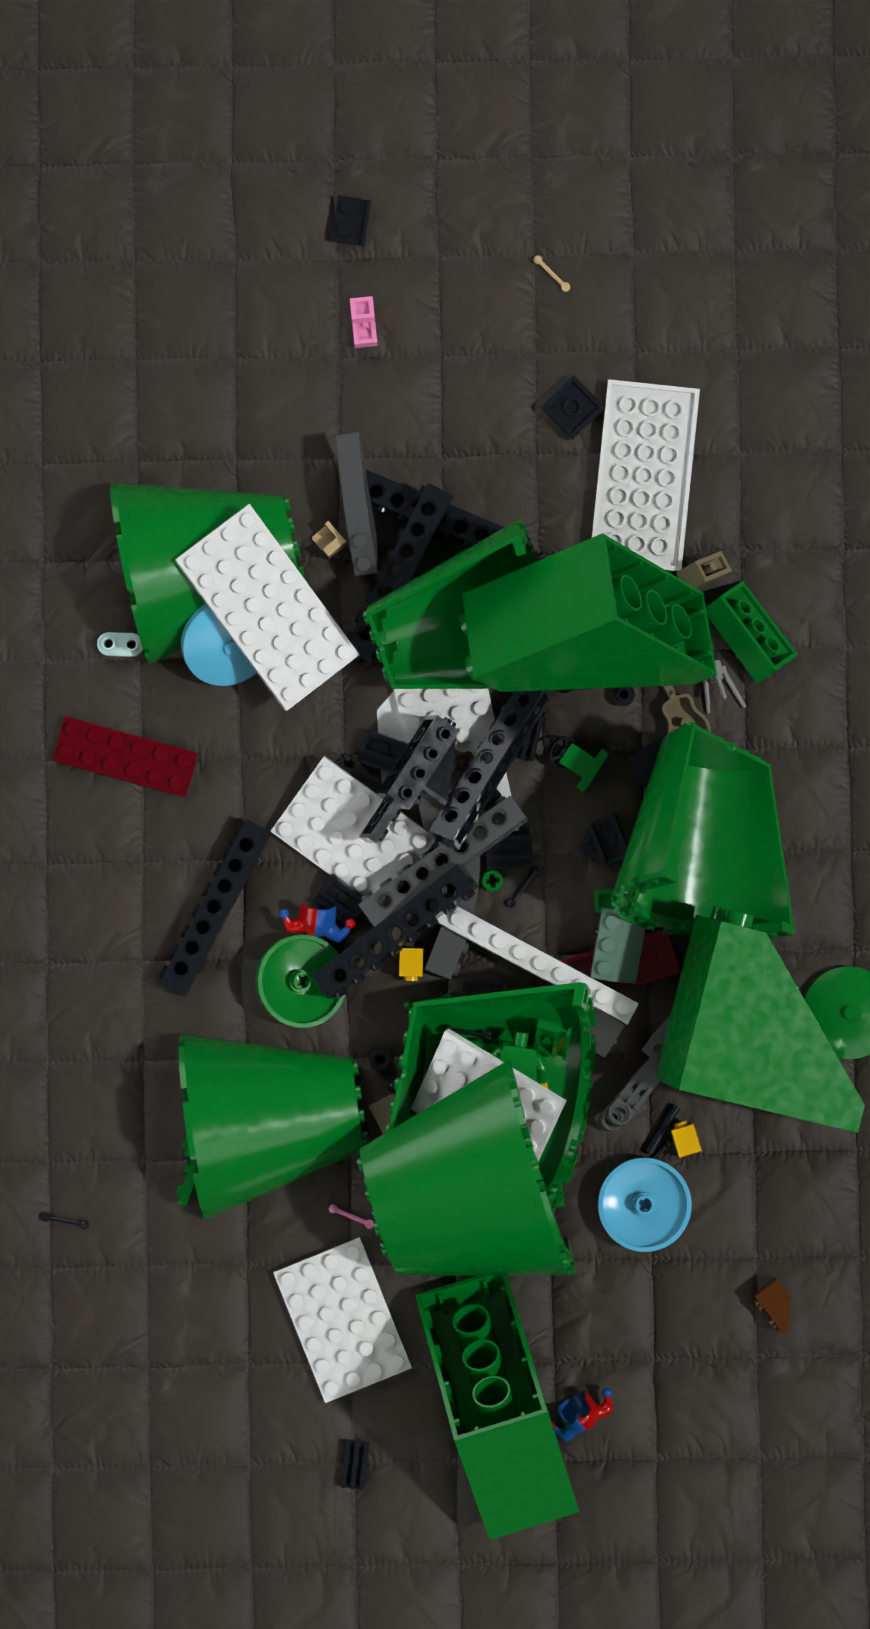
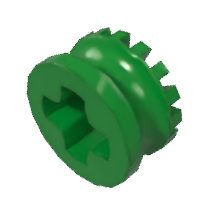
[482,870,503,891]

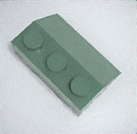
[590,907,645,984]

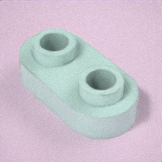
[97,632,143,657]

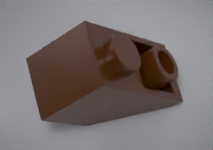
[753,1277,791,1334]

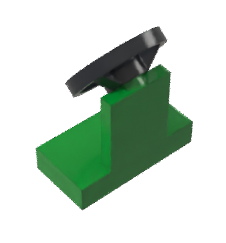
[548,736,609,794]

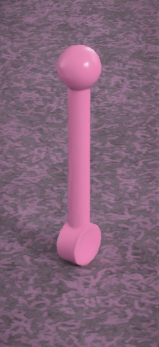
[329,1204,374,1229]

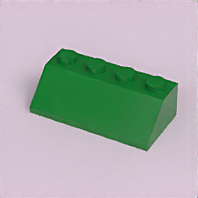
[706,581,798,684]

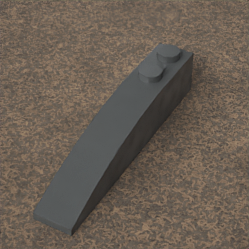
[336,432,382,576]
[425,856,480,979]

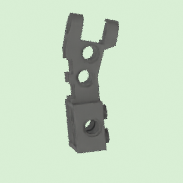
[598,1014,671,1132]

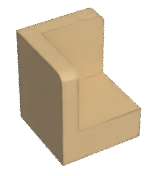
[312,521,347,559]

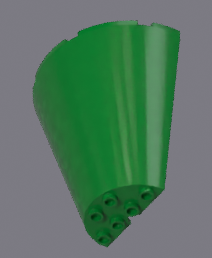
[110,483,305,664]
[363,520,538,689]
[179,1034,369,1219]

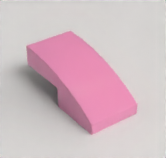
[350,296,378,348]

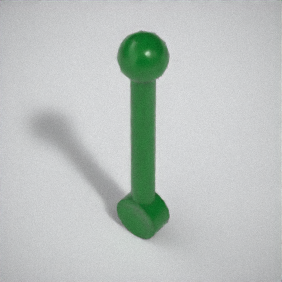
[403,993,451,1010]

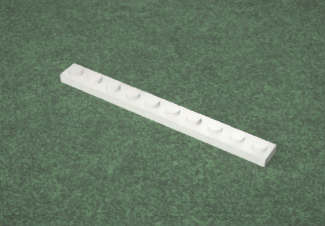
[428,899,639,1025]

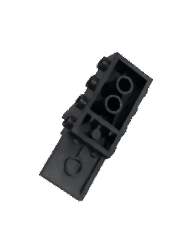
[359,715,460,844]

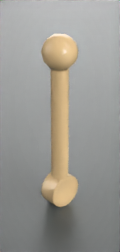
[533,255,570,292]

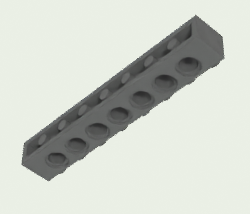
[358,796,528,927]

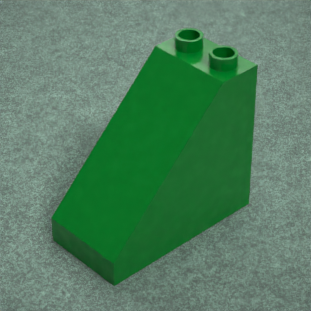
[460,533,717,692]
[655,906,865,1133]
[415,1276,579,1540]

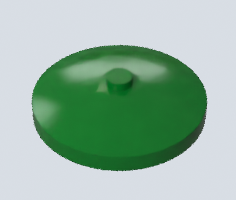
[255,935,346,1028]
[804,966,870,1059]

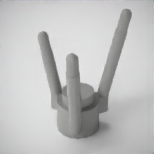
[703,660,746,714]

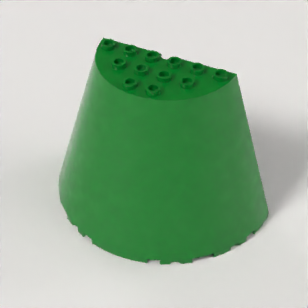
[611,722,795,938]
[385,982,596,1212]
[357,1061,576,1276]

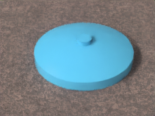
[181,604,257,686]
[598,1157,692,1252]

